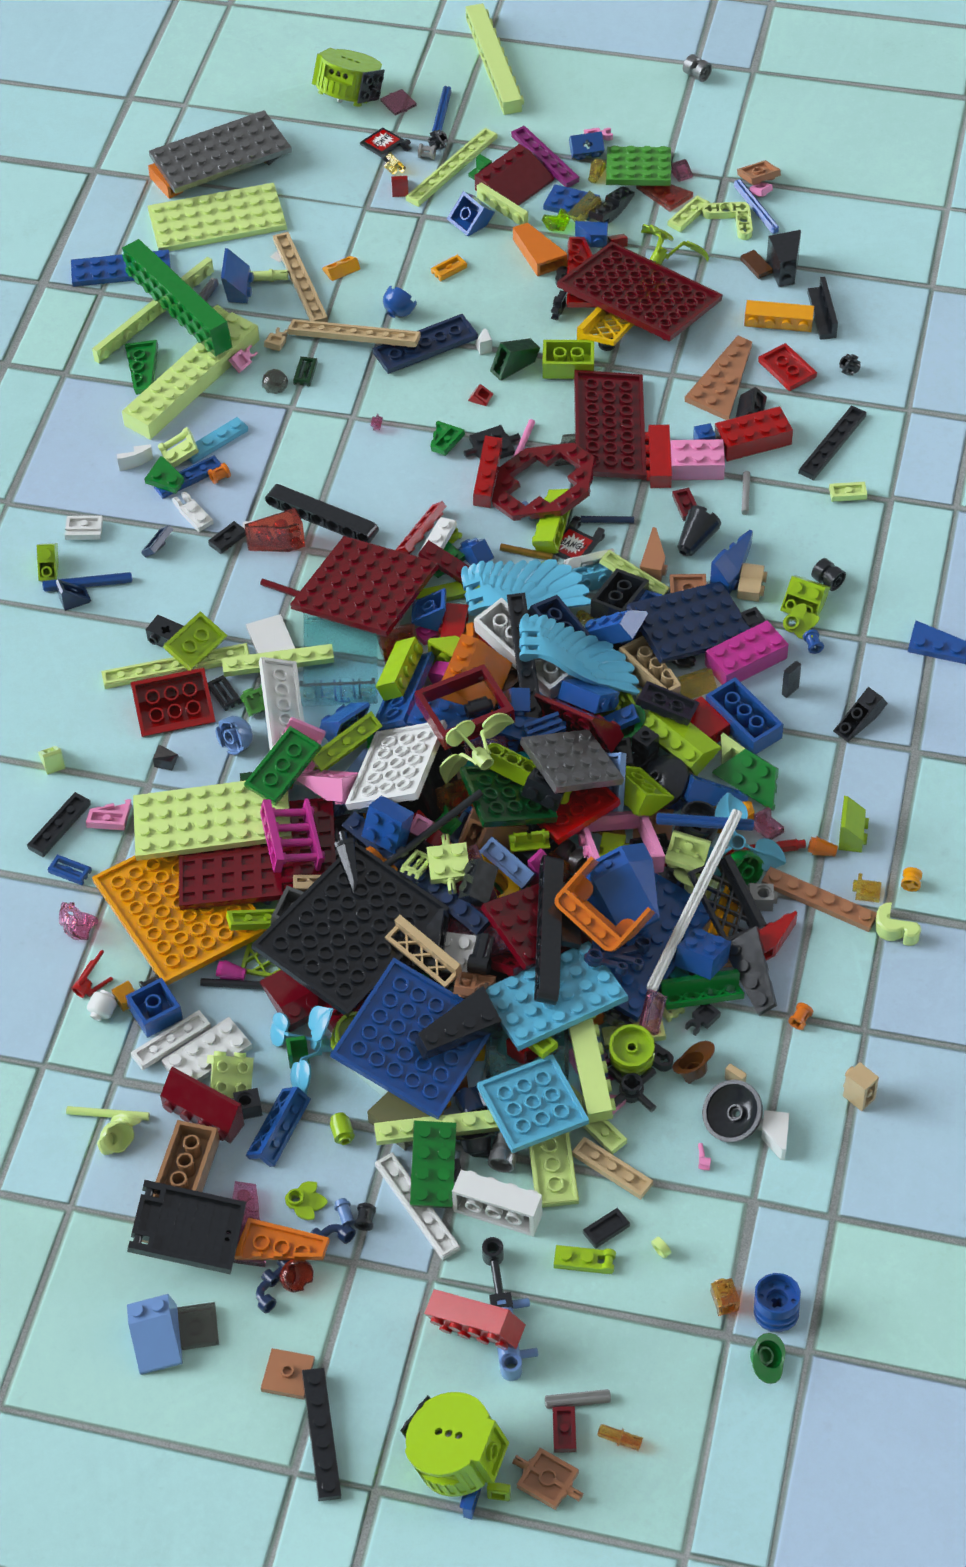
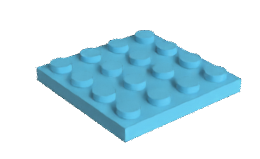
[477,1054,589,1154]

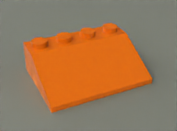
[441,634,513,712]

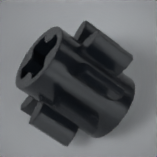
[428,129,448,150]
[839,354,861,376]

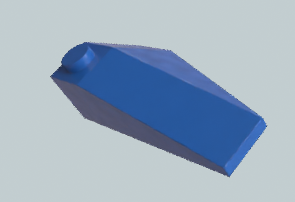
[710,530,753,594]

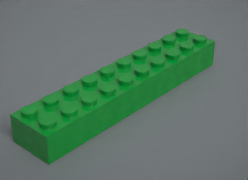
[122,239,233,357]

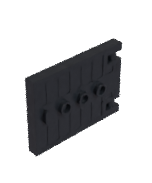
[127,1180,247,1274]

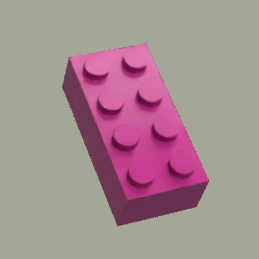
[705,620,789,685]

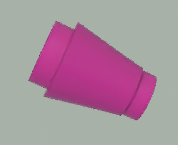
[216,960,247,980]

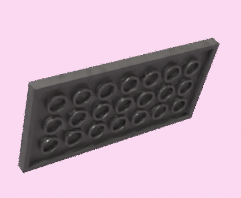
[149,110,292,194]

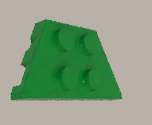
[712,749,779,811]

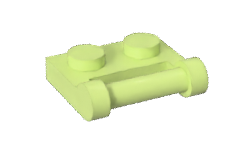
[158,427,199,467]

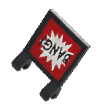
[360,128,412,164]
[552,516,605,564]

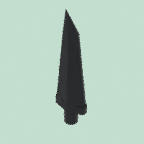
[334,831,358,893]

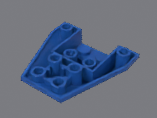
[586,843,660,930]

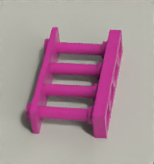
[260,798,325,873]

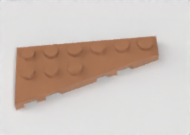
[685,335,752,420]

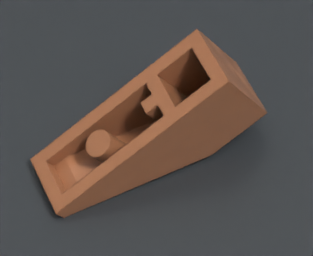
[640,527,668,582]

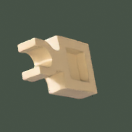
[264,327,288,351]

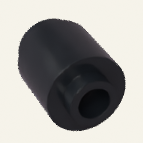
[464,696,494,719]

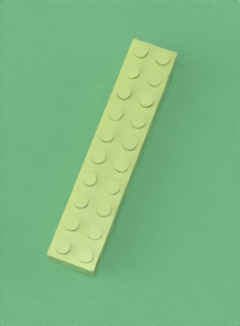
[122,312,260,440]

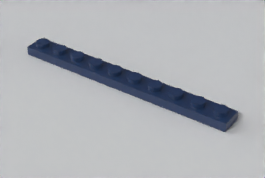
[342,811,491,936]

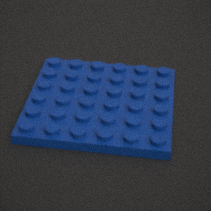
[330,958,492,1119]

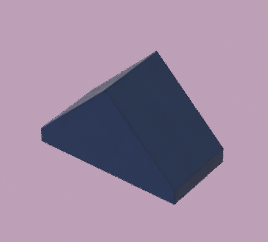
[56,579,91,611]

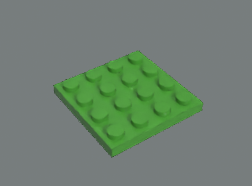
[606,145,671,186]

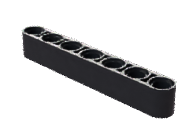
[265,484,379,543]

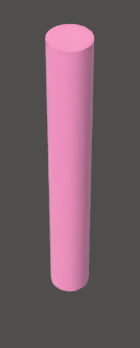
[513,419,535,457]

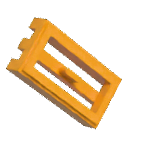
[431,254,467,282]

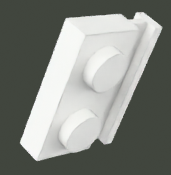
[64,516,103,540]

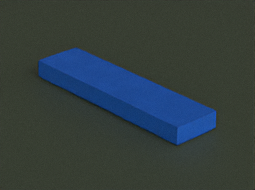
[154,455,221,499]

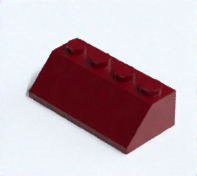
[160,1067,245,1144]

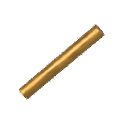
[500,543,553,560]

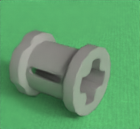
[418,143,436,160]

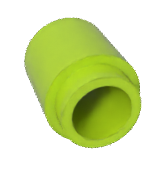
[329,1112,355,1145]

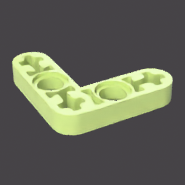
[702,202,753,240]

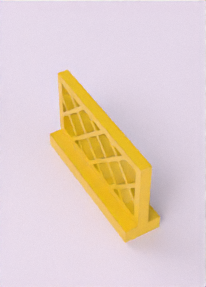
[577,307,634,346]

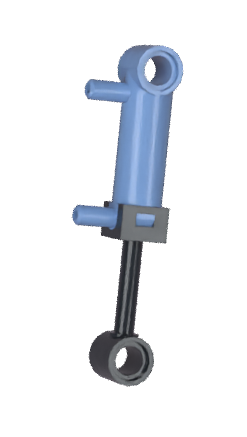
[482,1237,538,1381]

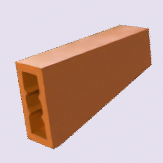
[513,223,567,276]

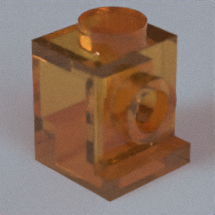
[710,1278,740,1316]

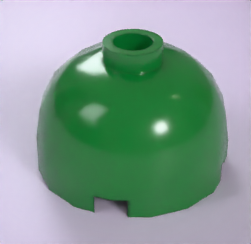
[731,849,764,885]

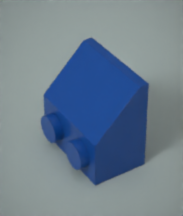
[447,191,495,236]

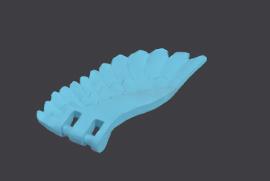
[461,559,591,616]
[519,613,640,695]

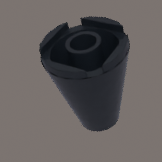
[677,505,721,556]

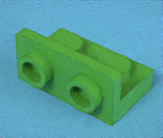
[240,684,265,717]

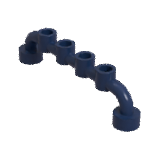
[256,1224,356,1314]

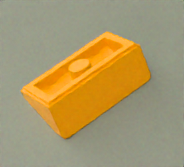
[322,256,360,281]

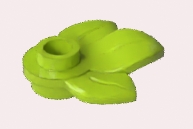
[783,603,820,639]
[285,1181,328,1220]

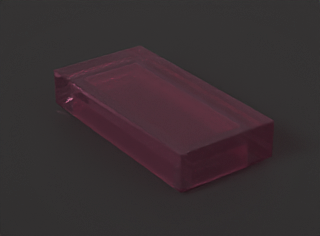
[639,989,667,1035]

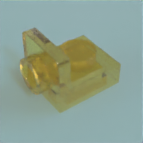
[852,873,881,903]

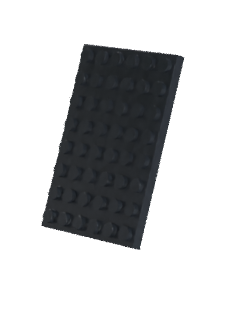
[252,842,449,1018]

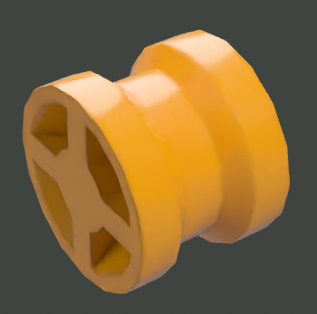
[901,867,923,892]

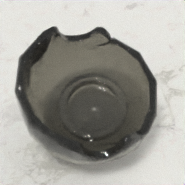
[262,369,288,394]

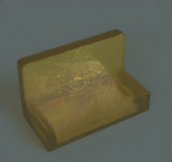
[567,191,602,222]
[676,668,717,699]

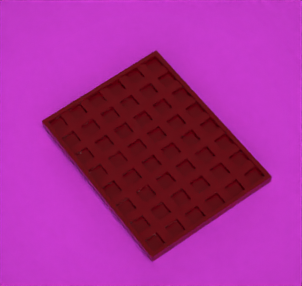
[179,798,336,910]

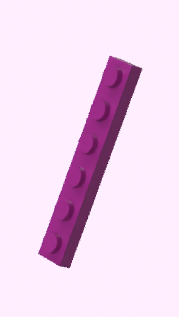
[511,126,579,187]

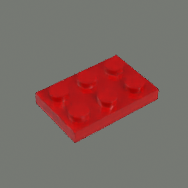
[758,343,817,391]

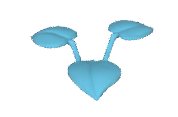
[705,793,786,877]
[270,1006,334,1095]

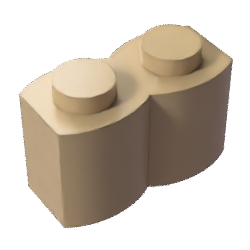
[737,563,767,602]

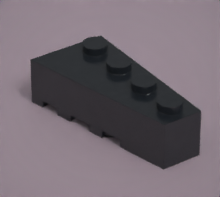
[415,986,501,1060]

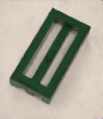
[293,356,318,386]

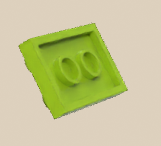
[163,611,228,670]

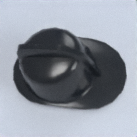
[456,1132,495,1157]

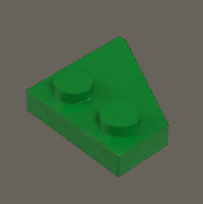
[430,421,465,456]
[144,456,184,494]

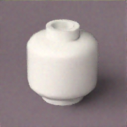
[87,990,117,1021]

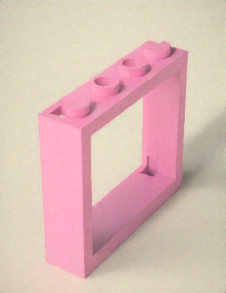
[576,811,665,873]

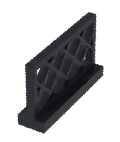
[687,854,766,941]

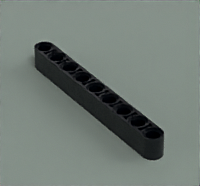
[534,855,564,1005]

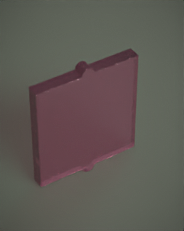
[380,89,417,115]

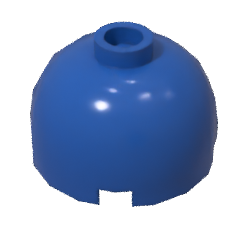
[383,286,417,318]

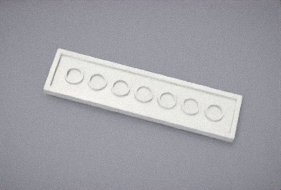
[259,657,304,785]

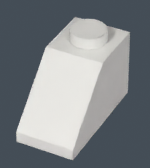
[758,1110,789,1160]

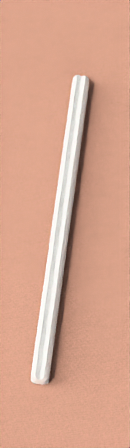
[646,809,742,993]

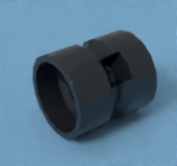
[811,558,846,591]

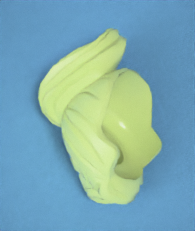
[97,1113,143,1155]

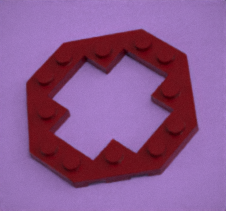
[492,443,596,521]

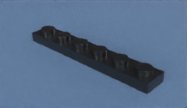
[302,1368,341,1501]

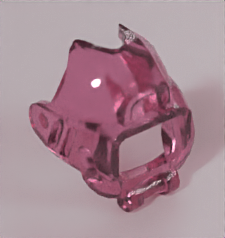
[59,902,98,940]

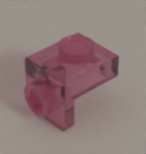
[754,807,784,840]

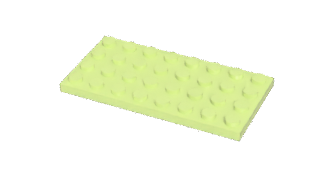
[147,183,287,251]
[133,781,292,861]

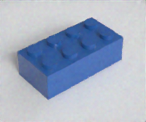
[706,677,784,754]

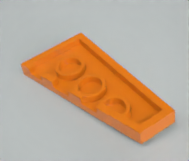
[234,1218,330,1260]

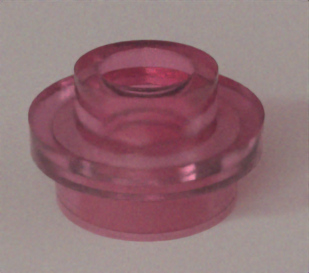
[370,414,383,431]

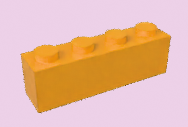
[744,300,814,332]

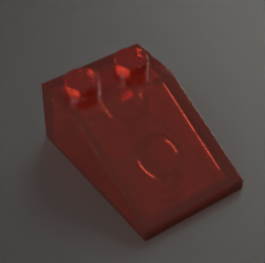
[244,508,305,552]

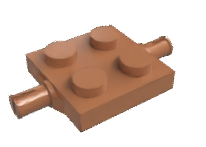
[512,1448,584,1510]

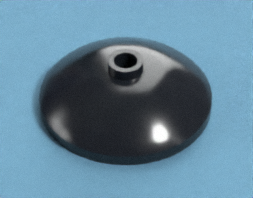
[643,755,689,809]
[702,1080,763,1143]

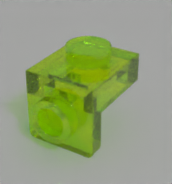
[542,208,570,231]

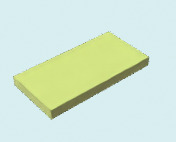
[528,1132,579,1208]

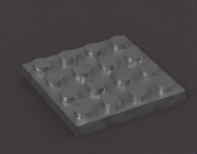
[520,730,624,793]

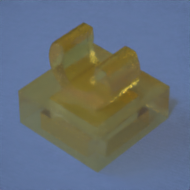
[384,152,406,175]

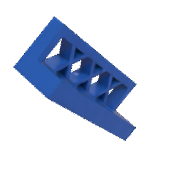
[245,1087,311,1167]

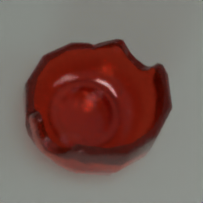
[279,1259,314,1293]

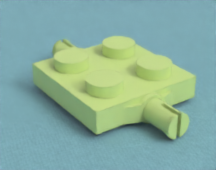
[427,834,469,894]

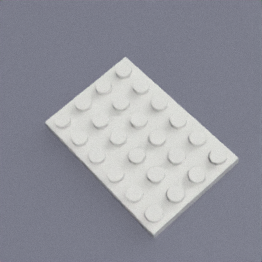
[345,720,447,810]

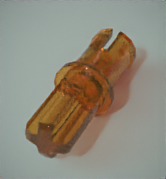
[597,1424,643,1452]

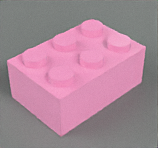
[670,439,725,480]

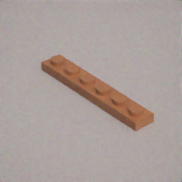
[761,866,877,932]

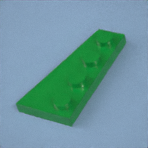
[124,340,159,395]

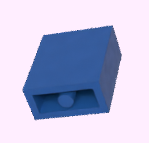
[558,678,620,714]

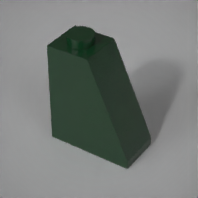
[490,338,540,380]

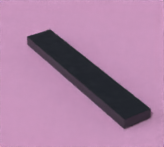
[798,405,867,480]

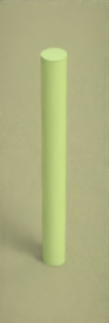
[66,1106,150,1121]

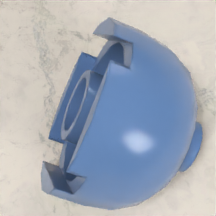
[215,716,253,755]

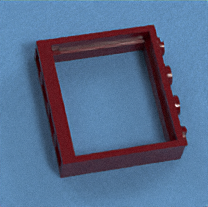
[414,664,515,750]

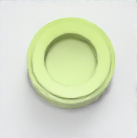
[651,1236,671,1258]

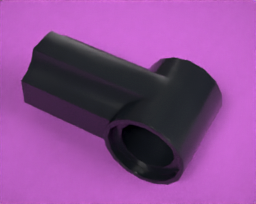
[467,933,495,975]

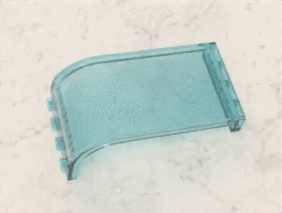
[299,613,378,707]

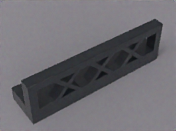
[807,277,838,340]

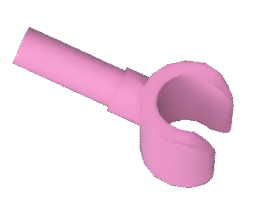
[698,1143,711,1171]

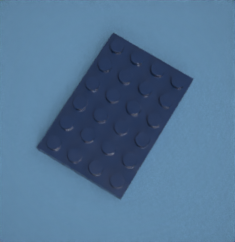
[626,581,751,664]

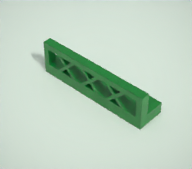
[659,969,744,1010]

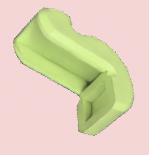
[875,902,921,946]

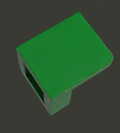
[468,154,492,180]
[434,805,462,837]
[285,1036,310,1069]

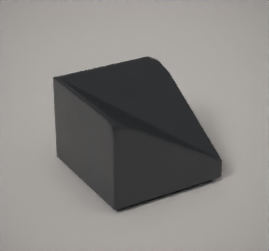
[153,745,178,771]

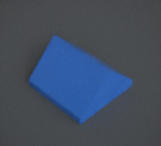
[411,588,446,631]

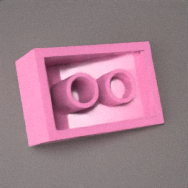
[297,769,359,804]

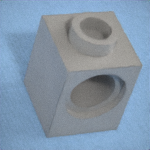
[749,883,778,911]

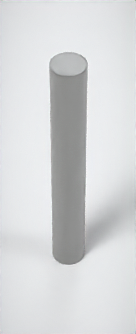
[741,471,750,515]

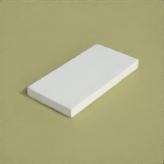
[246,614,304,672]

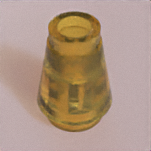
[588,159,606,183]

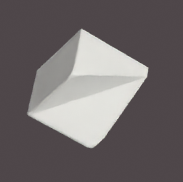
[475,329,492,355]

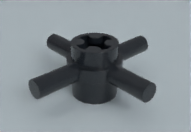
[608,1066,656,1112]

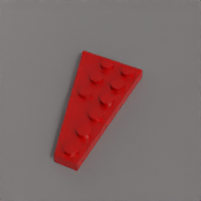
[567,237,597,308]

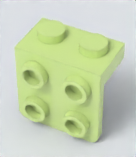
[665,830,711,872]
[207,1051,254,1098]

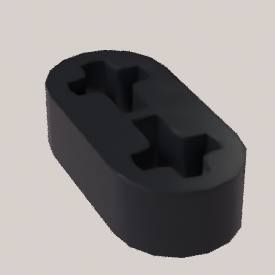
[652,1042,674,1072]

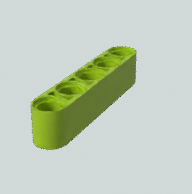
[488,743,572,804]

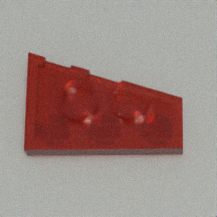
[636,184,693,212]

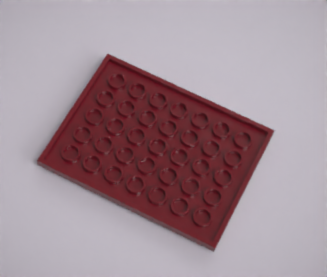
[557,242,723,342]

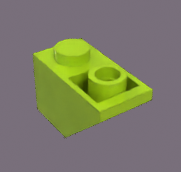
[36,543,59,581]

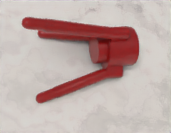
[71,950,113,998]

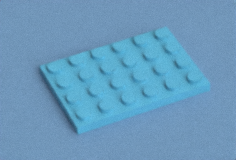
[486,941,628,1051]

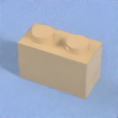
[843,1062,879,1111]

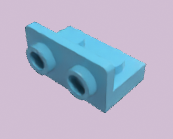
[572,563,612,591]

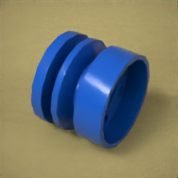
[754,1273,801,1332]

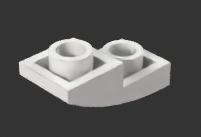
[117,444,153,471]

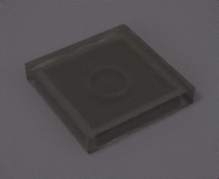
[177,1302,219,1350]

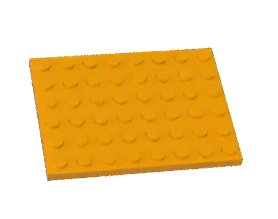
[92,855,267,986]

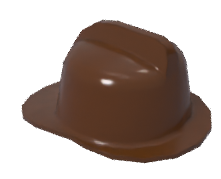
[672,1041,715,1084]

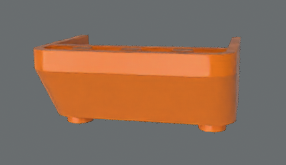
[555,856,655,952]

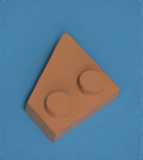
[453,972,497,998]

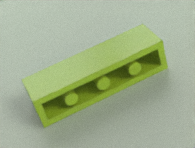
[532,489,570,553]
[375,637,423,701]

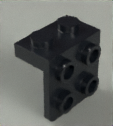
[521,766,565,812]

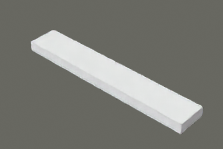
[375,1152,461,1261]

